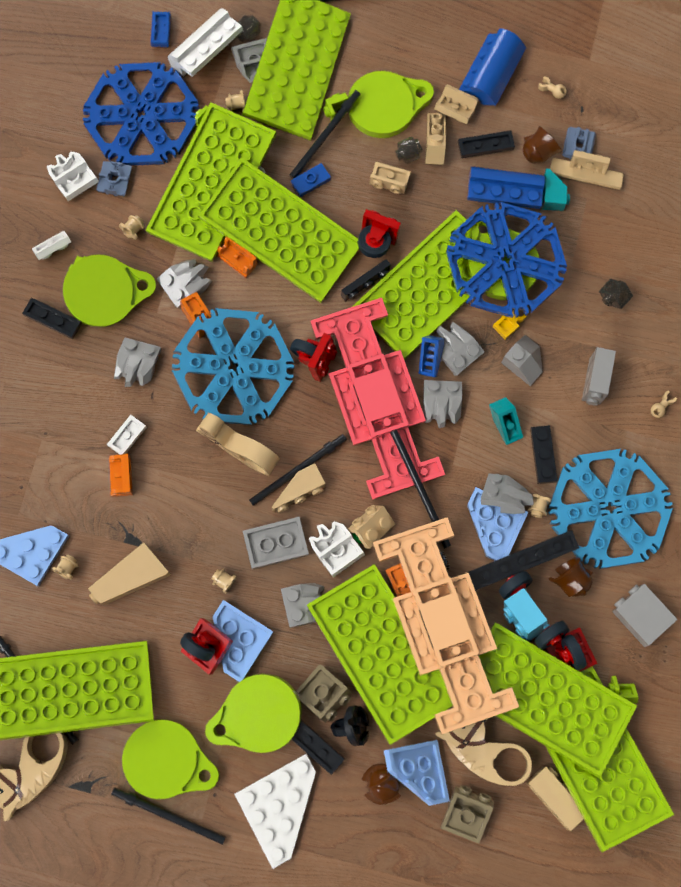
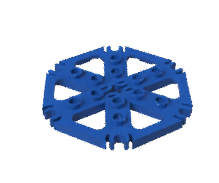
[83,62,199,166]
[446,202,567,318]

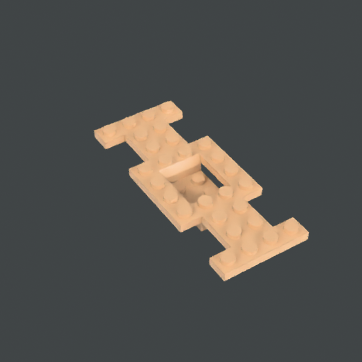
[373,517,519,735]

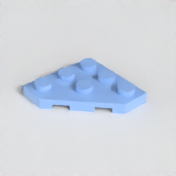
[467,487,528,561]
[0,525,69,586]
[213,600,273,682]
[384,740,450,806]

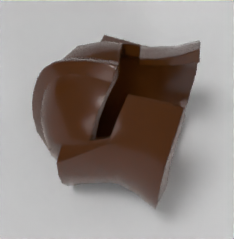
[523,126,562,163]
[549,557,593,597]
[361,763,401,805]

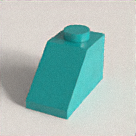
[542,168,570,211]
[489,397,524,445]

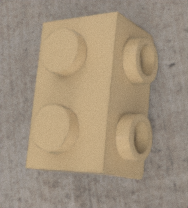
[434,84,479,124]
[370,162,411,194]
[348,505,395,549]

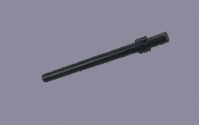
[289,90,361,179]
[249,434,347,506]
[111,787,226,845]

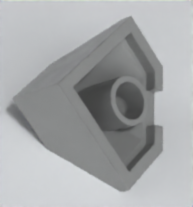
[501,335,543,386]

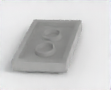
[243,517,309,569]

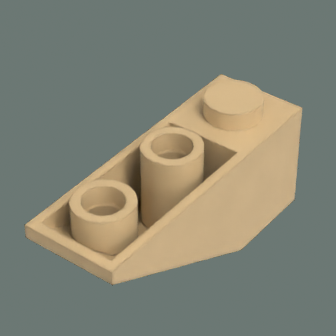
[425,113,446,165]
[272,463,325,513]

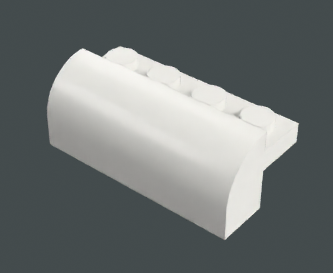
[168,8,243,77]

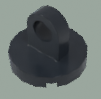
[330,705,369,746]

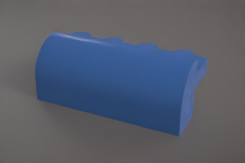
[459,29,526,105]
[467,166,545,209]

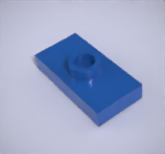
[151,11,171,47]
[290,163,331,197]

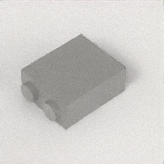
[582,347,616,406]
[612,583,677,647]

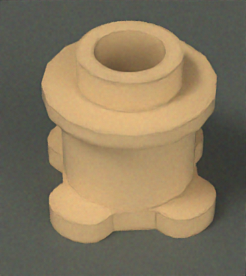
[225,90,245,112]
[119,215,144,240]
[528,494,551,518]
[51,555,78,580]
[211,568,236,594]

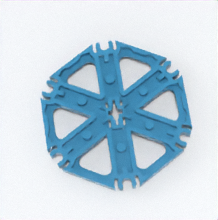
[172,308,294,425]
[548,449,673,569]

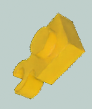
[492,310,527,340]

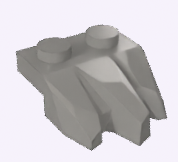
[231,38,267,83]
[157,259,212,309]
[432,322,485,376]
[114,338,161,387]
[423,380,462,428]
[481,473,534,514]
[281,583,324,628]

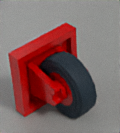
[358,209,401,258]
[290,333,337,382]
[180,618,233,675]
[546,627,598,672]

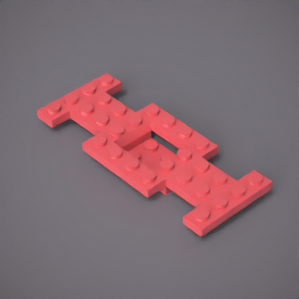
[310,298,445,500]

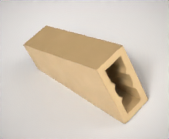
[88,542,171,606]

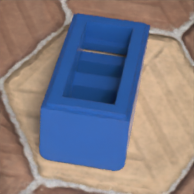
[418,335,445,377]

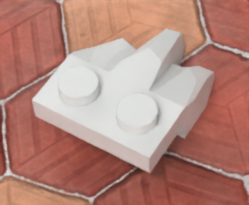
[47,151,99,201]
[309,521,365,578]

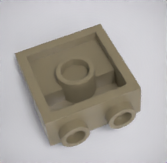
[295,664,352,723]
[441,785,494,844]

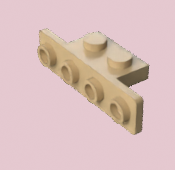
[550,150,623,190]

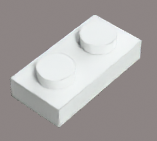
[32,231,71,260]
[107,415,147,455]

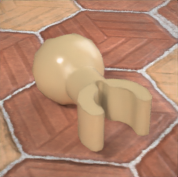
[538,76,567,99]
[651,391,677,418]

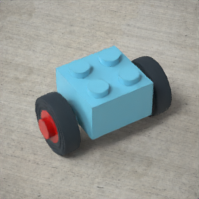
[499,571,569,650]

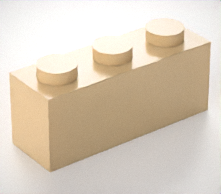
[526,766,583,831]

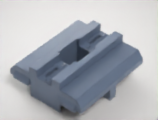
[562,127,596,160]
[96,161,132,196]

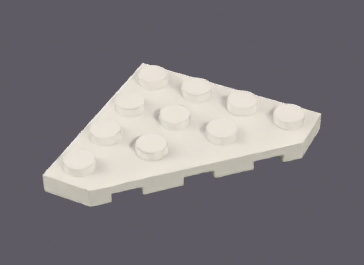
[235,754,316,869]

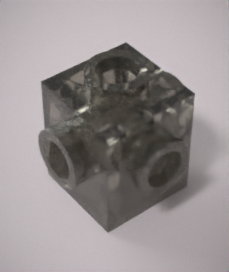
[599,279,633,309]

